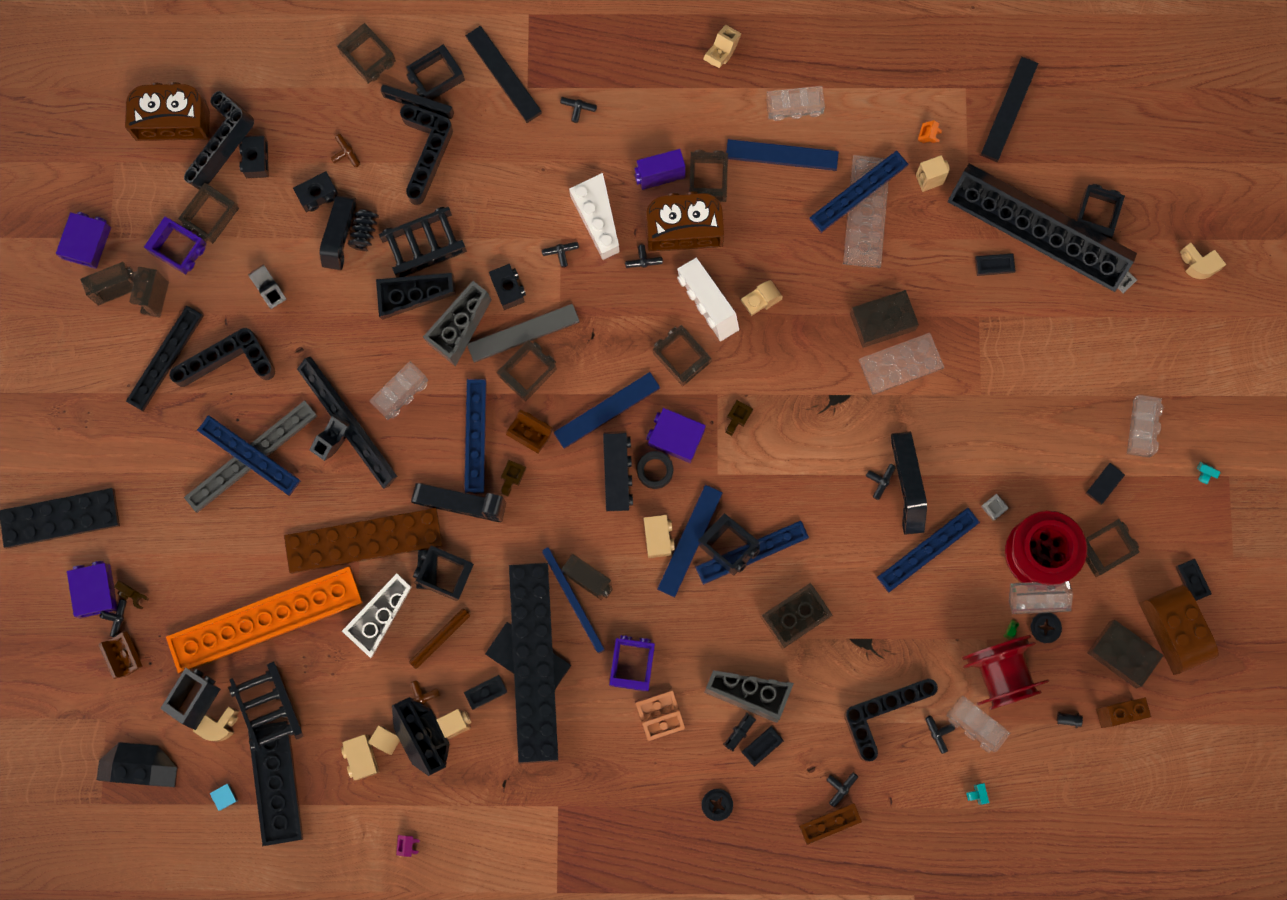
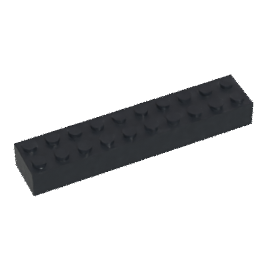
[947,163,1137,292]
[509,563,558,764]

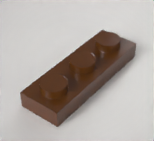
[799,803,862,845]

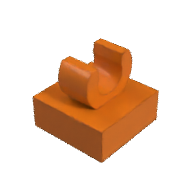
[918,120,942,143]

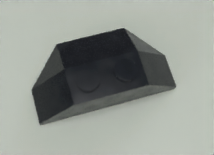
[392,697,450,776]
[96,742,178,787]

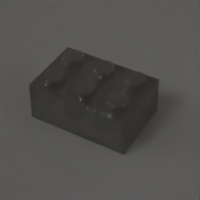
[850,290,919,348]
[761,583,833,650]
[1087,620,1164,688]

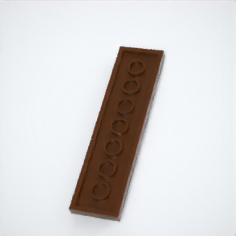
[284,508,443,574]

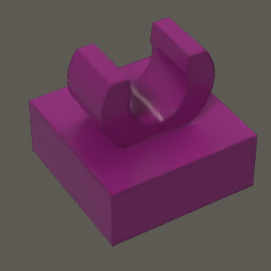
[396,835,420,857]

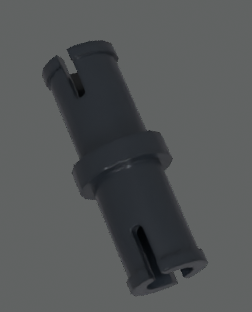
[723,713,756,752]

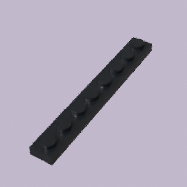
[297,356,398,489]

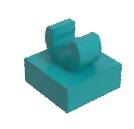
[1197,461,1221,484]
[966,783,989,805]

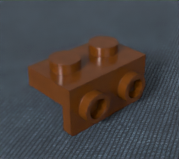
[506,410,553,454]
[99,632,143,679]

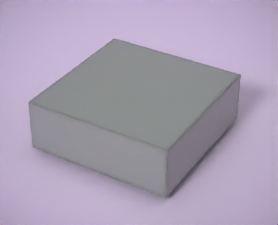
[1118,271,1137,293]
[981,494,1009,521]

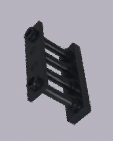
[379,206,467,278]
[228,662,304,755]

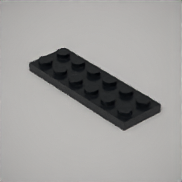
[0,488,120,549]
[248,721,303,847]

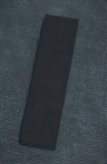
[381,84,454,119]

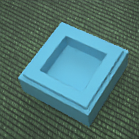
[210,784,238,811]

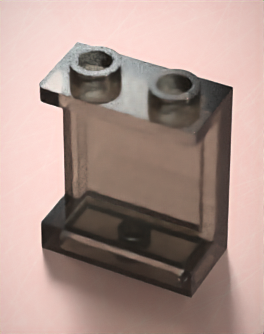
[129,267,169,318]

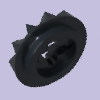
[1030,612,1062,644]
[701,789,733,821]

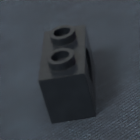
[239,136,269,178]
[293,171,339,212]
[489,264,526,310]

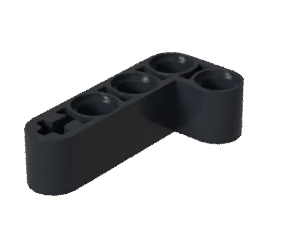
[319,195,356,270]

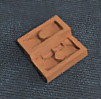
[635,689,685,741]

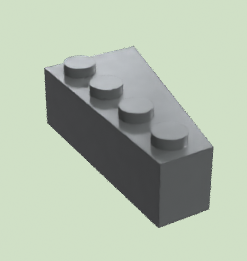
[423,281,492,367]
[704,670,794,723]

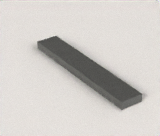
[467,304,580,363]

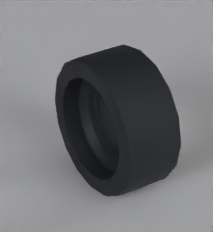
[637,451,674,489]

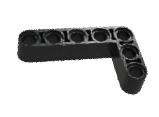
[184,91,254,190]
[400,104,453,205]
[169,328,275,387]
[891,431,927,535]
[411,483,507,522]
[844,679,938,762]

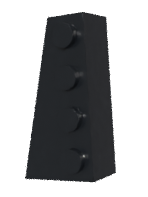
[376,273,456,320]
[603,431,633,511]

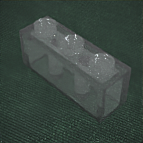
[766,86,825,121]
[370,361,429,420]
[1127,395,1163,458]
[1009,581,1073,614]
[946,696,1011,753]

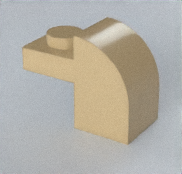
[704,25,742,68]
[1180,243,1226,279]
[741,280,783,316]
[193,707,239,741]

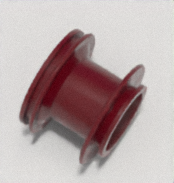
[1005,510,1087,589]
[962,635,1049,710]

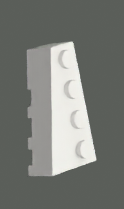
[569,173,619,260]
[677,257,739,341]
[342,574,412,658]

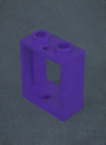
[144,217,206,275]
[609,635,655,692]

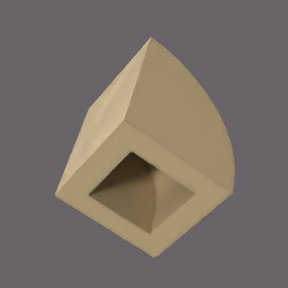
[368,725,400,755]

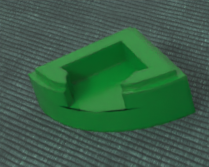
[1004,619,1019,640]

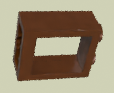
[1096,697,1151,728]

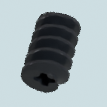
[347,210,379,252]

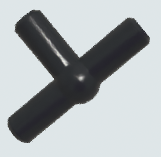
[560,97,597,123]
[541,242,579,268]
[625,244,663,268]
[866,464,896,500]
[99,599,127,638]
[925,715,955,754]
[826,772,858,807]

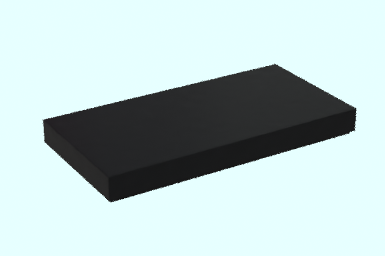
[485,622,571,689]

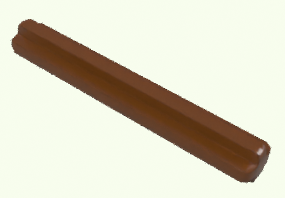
[409,608,470,669]

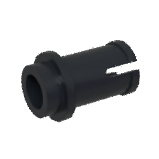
[1057,712,1083,728]

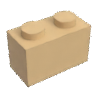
[916,155,950,192]
[644,515,675,558]
[437,709,472,739]
[341,735,380,780]

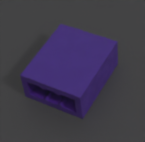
[634,149,685,190]
[56,212,111,269]
[646,408,706,464]
[67,561,117,618]

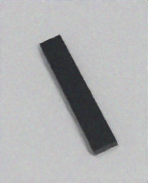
[465,26,542,123]
[980,56,1039,162]
[126,305,204,412]

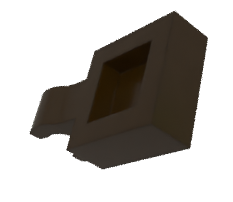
[725,400,753,436]
[501,460,526,496]
[114,581,149,609]

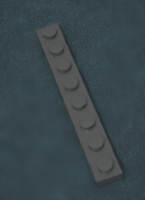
[184,400,317,513]

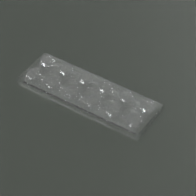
[843,155,889,268]

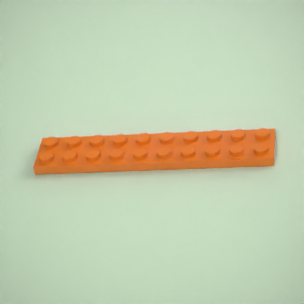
[166,567,363,674]

